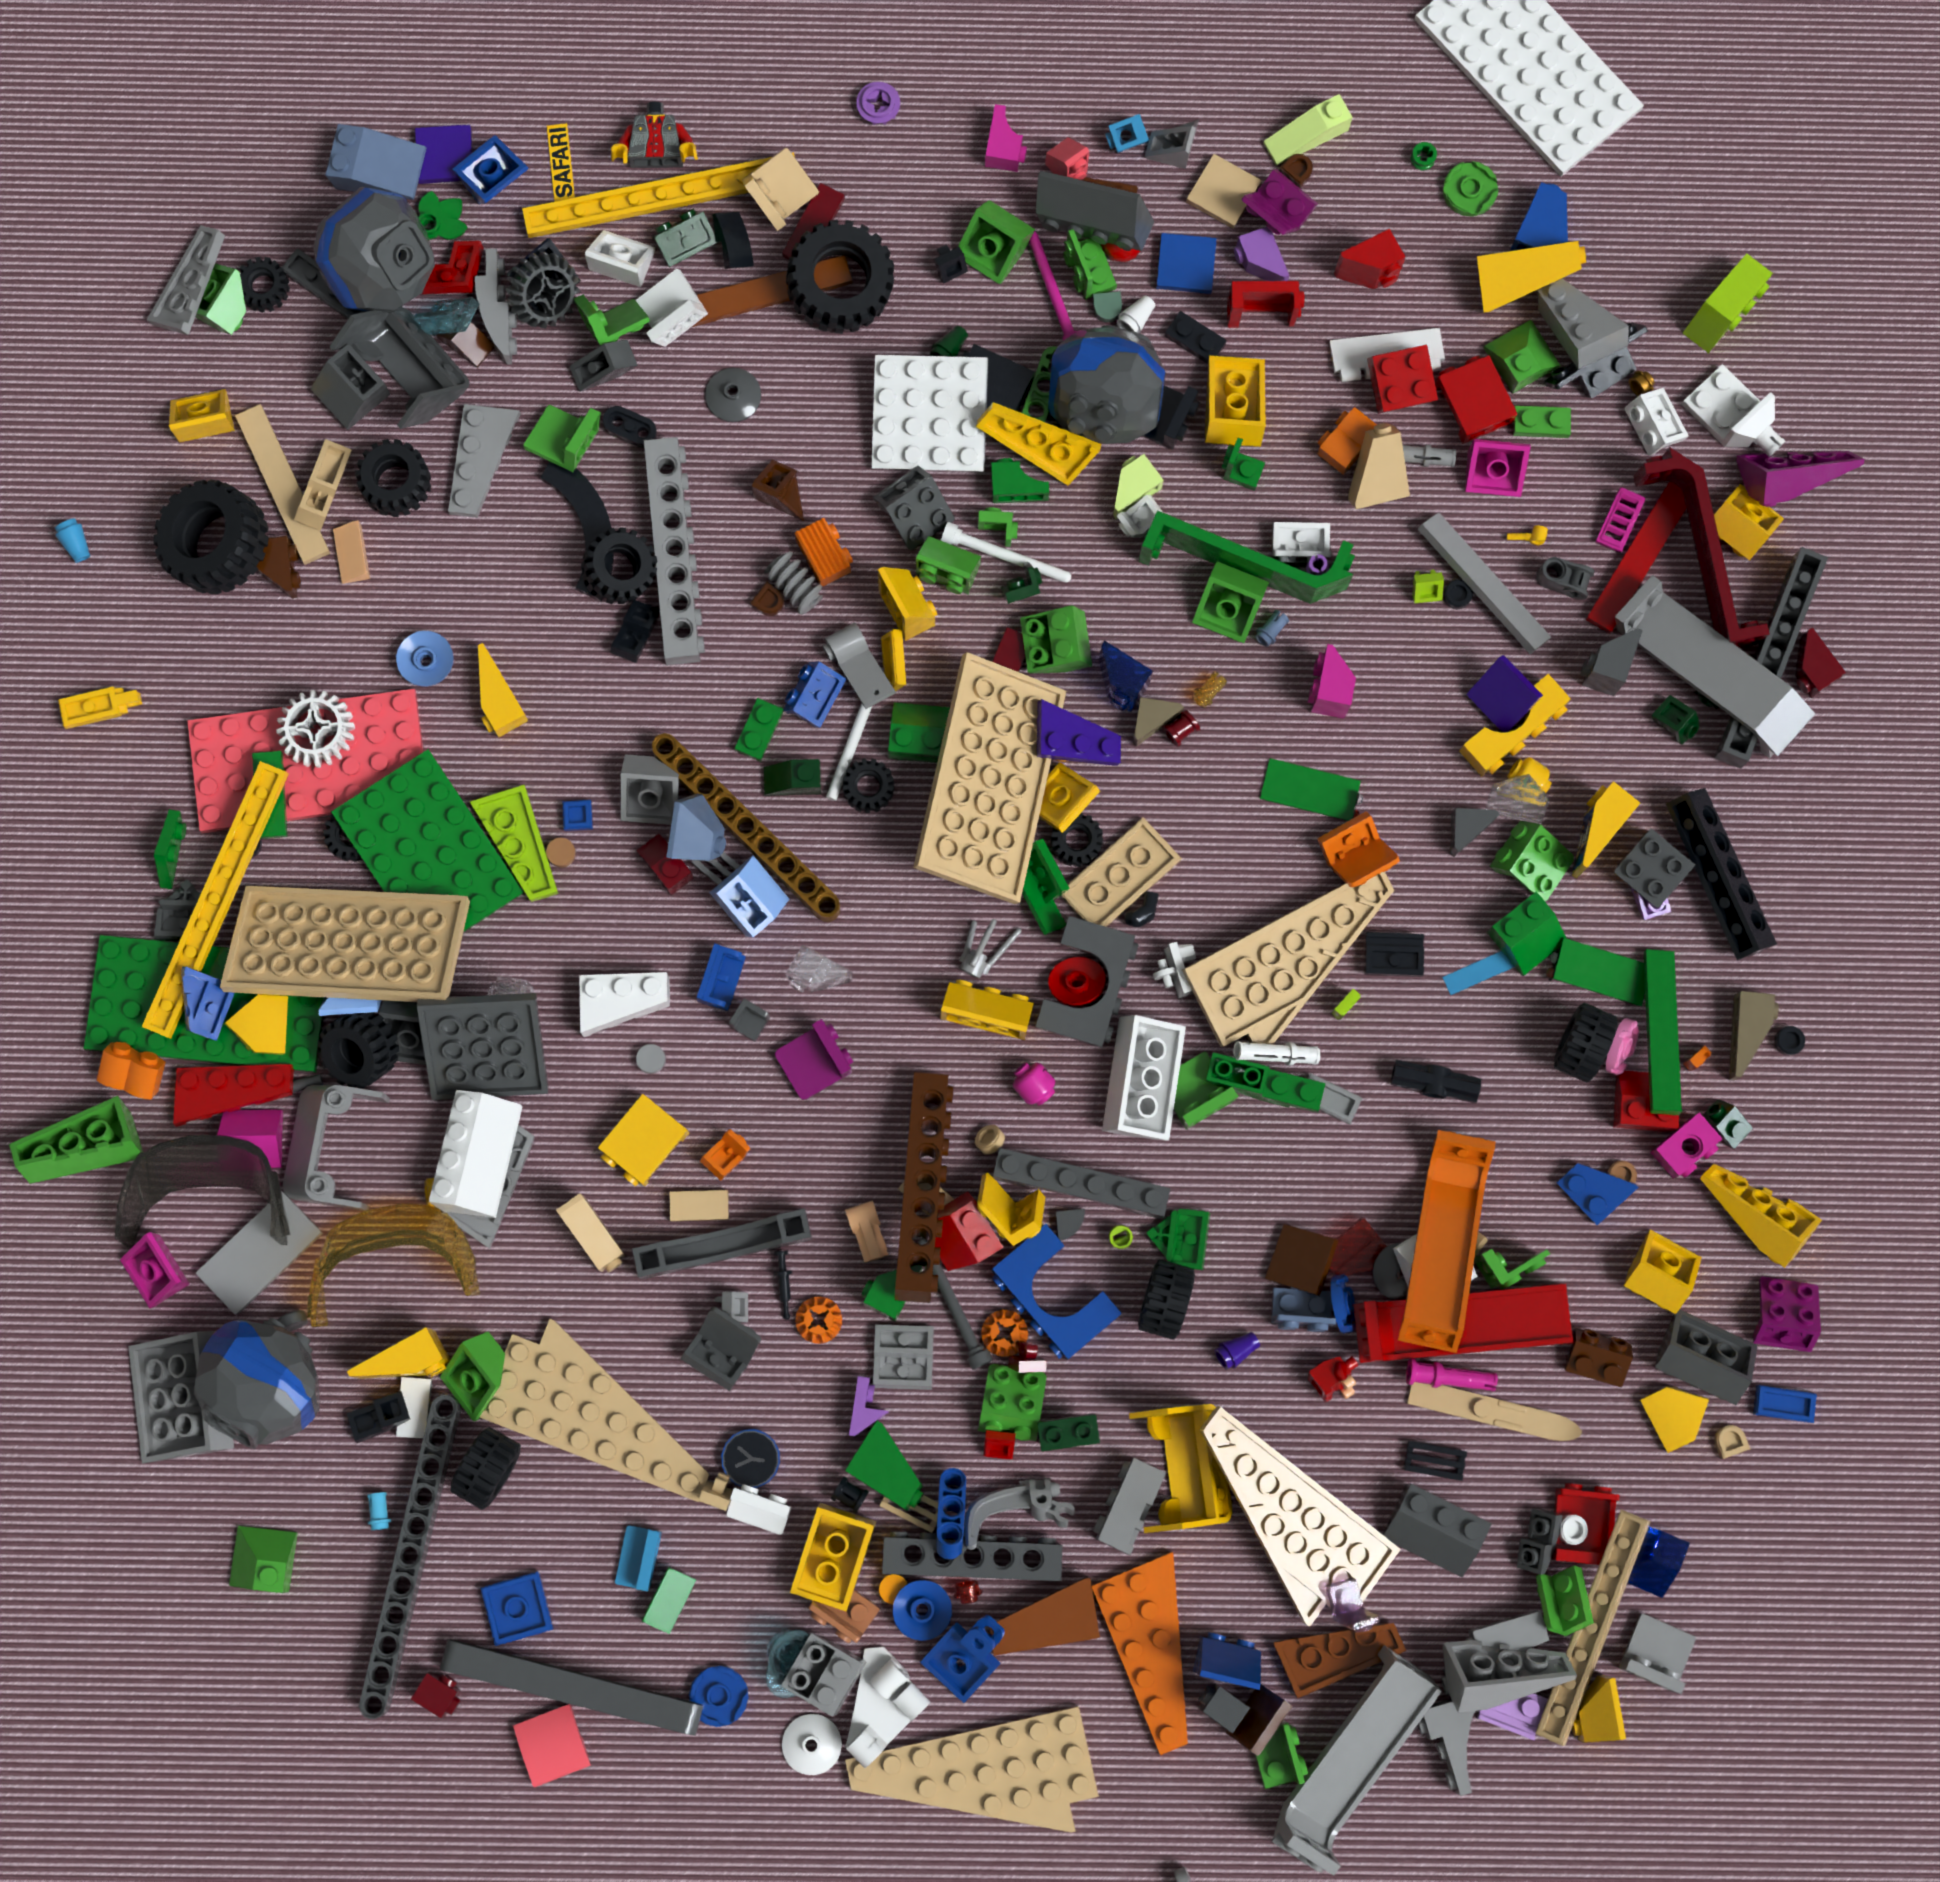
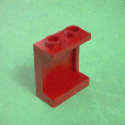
[1227,281,1305,328]
[1435,355,1518,444]
[1551,1483,1620,1565]

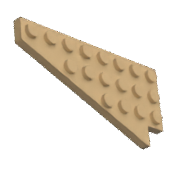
[1182,872,1394,1047]
[480,1319,710,1502]
[845,1706,1099,1833]

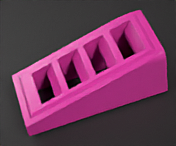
[1595,487,1646,553]

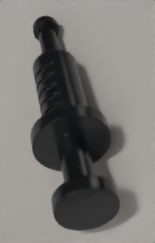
[773,1250,792,1320]

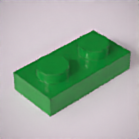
[734,698,784,762]

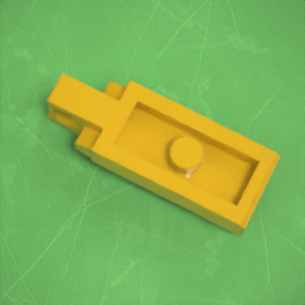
[58,686,143,729]

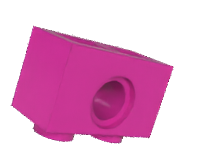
[1650,1112,1722,1179]

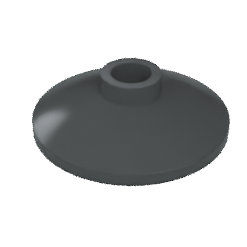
[705,368,761,422]
[1372,1242,1408,1301]

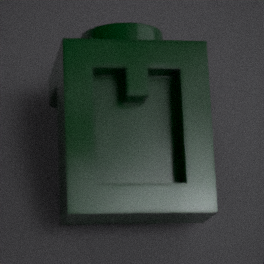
[1000,562,1042,604]
[1652,695,1700,745]

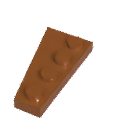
[1272,1622,1406,1699]

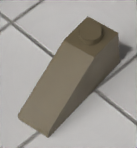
[1729,991,1779,1081]

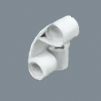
[845,1646,930,1768]

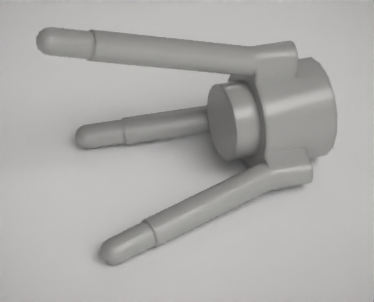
[959,919,1022,979]

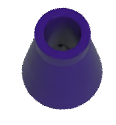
[1215,1332,1260,1370]

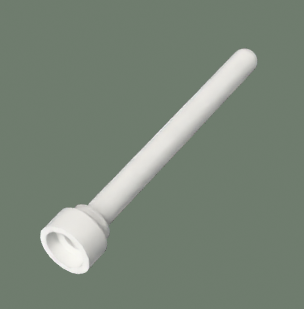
[941,522,1071,583]

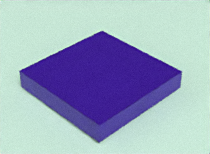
[415,125,473,184]
[1466,655,1543,733]

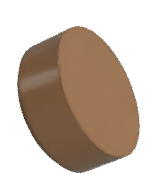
[546,838,576,868]
[1606,1161,1637,1183]

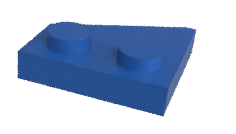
[1557,1162,1639,1225]

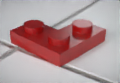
[421,241,484,294]

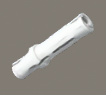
[1233,1041,1320,1066]

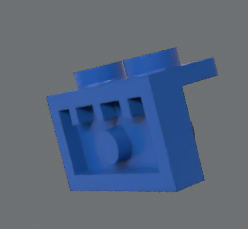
[784,661,846,728]

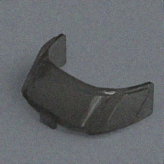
[115,1135,291,1248]

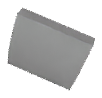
[873,1324,934,1390]

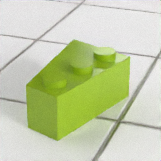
[1683,253,1773,353]

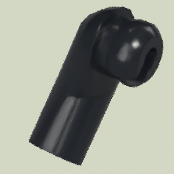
[1124,891,1159,928]

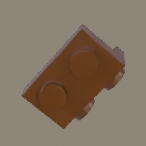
[1565,1328,1633,1388]

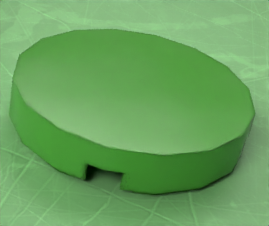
[1443,161,1498,217]

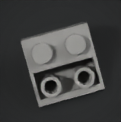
[781,1633,867,1717]

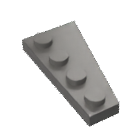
[147,225,225,335]
[448,404,521,518]
[442,1125,535,1249]

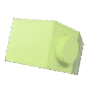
[1263,94,1353,166]

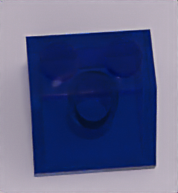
[1099,641,1153,712]

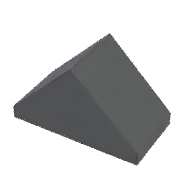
[1450,808,1500,857]

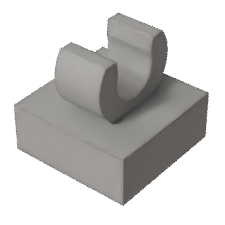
[715,1292,748,1323]

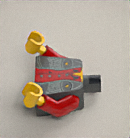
[611,101,698,168]

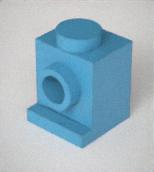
[1105,114,1149,153]

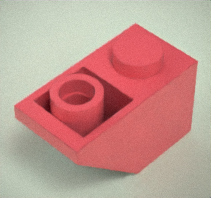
[1045,137,1090,180]

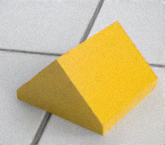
[169,389,235,443]

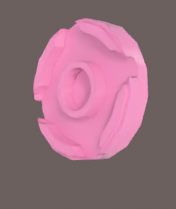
[1606,1018,1639,1075]

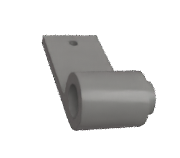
[822,622,896,709]

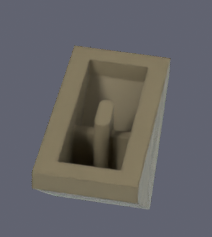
[1133,697,1184,747]

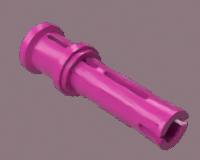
[1406,1358,1498,1392]

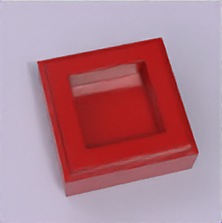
[983,1430,1016,1460]

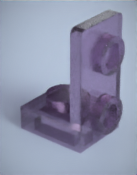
[1325,1577,1380,1632]

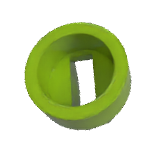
[1109,1225,1133,1249]

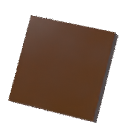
[1265,1224,1339,1296]
[1226,1684,1292,1756]

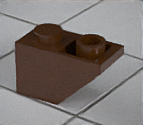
[256,536,301,599]

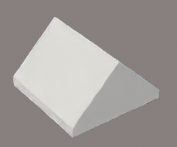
[585,230,655,288]

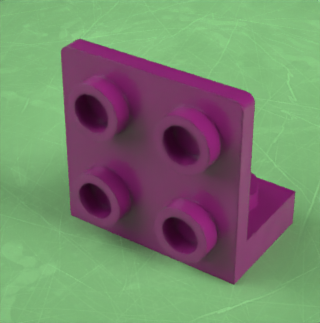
[1241,169,1318,235]
[1753,1276,1821,1352]

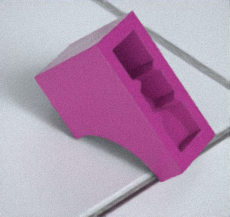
[985,104,1027,172]

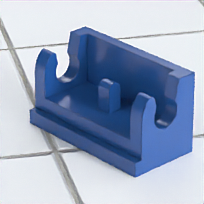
[696,943,746,1012]

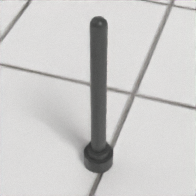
[918,1238,993,1370]

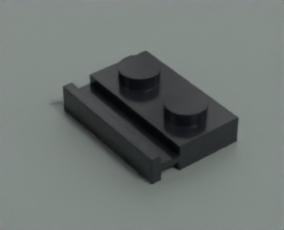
[1365,932,1424,977]

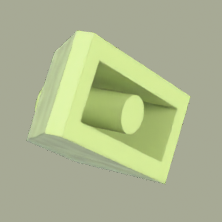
[1113,454,1164,519]

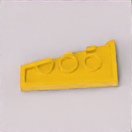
[976,402,1102,486]

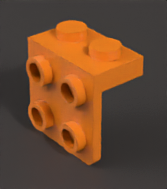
[1317,811,1400,887]

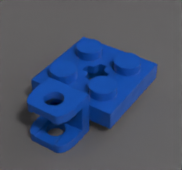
[920,1615,1005,1703]

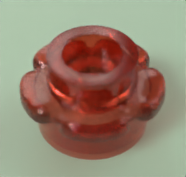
[954,1580,983,1604]

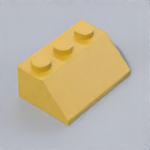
[941,980,1034,1040]

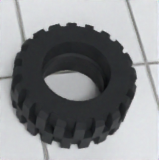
[786,219,894,334]
[154,479,269,594]

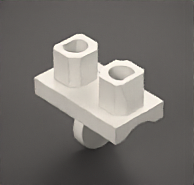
[1153,942,1196,998]

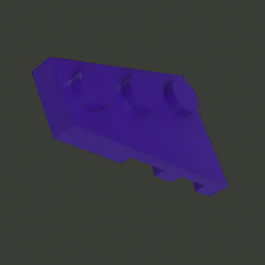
[1037,699,1121,766]

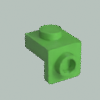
[978,507,1018,547]

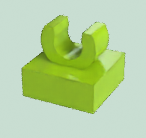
[1412,569,1444,603]

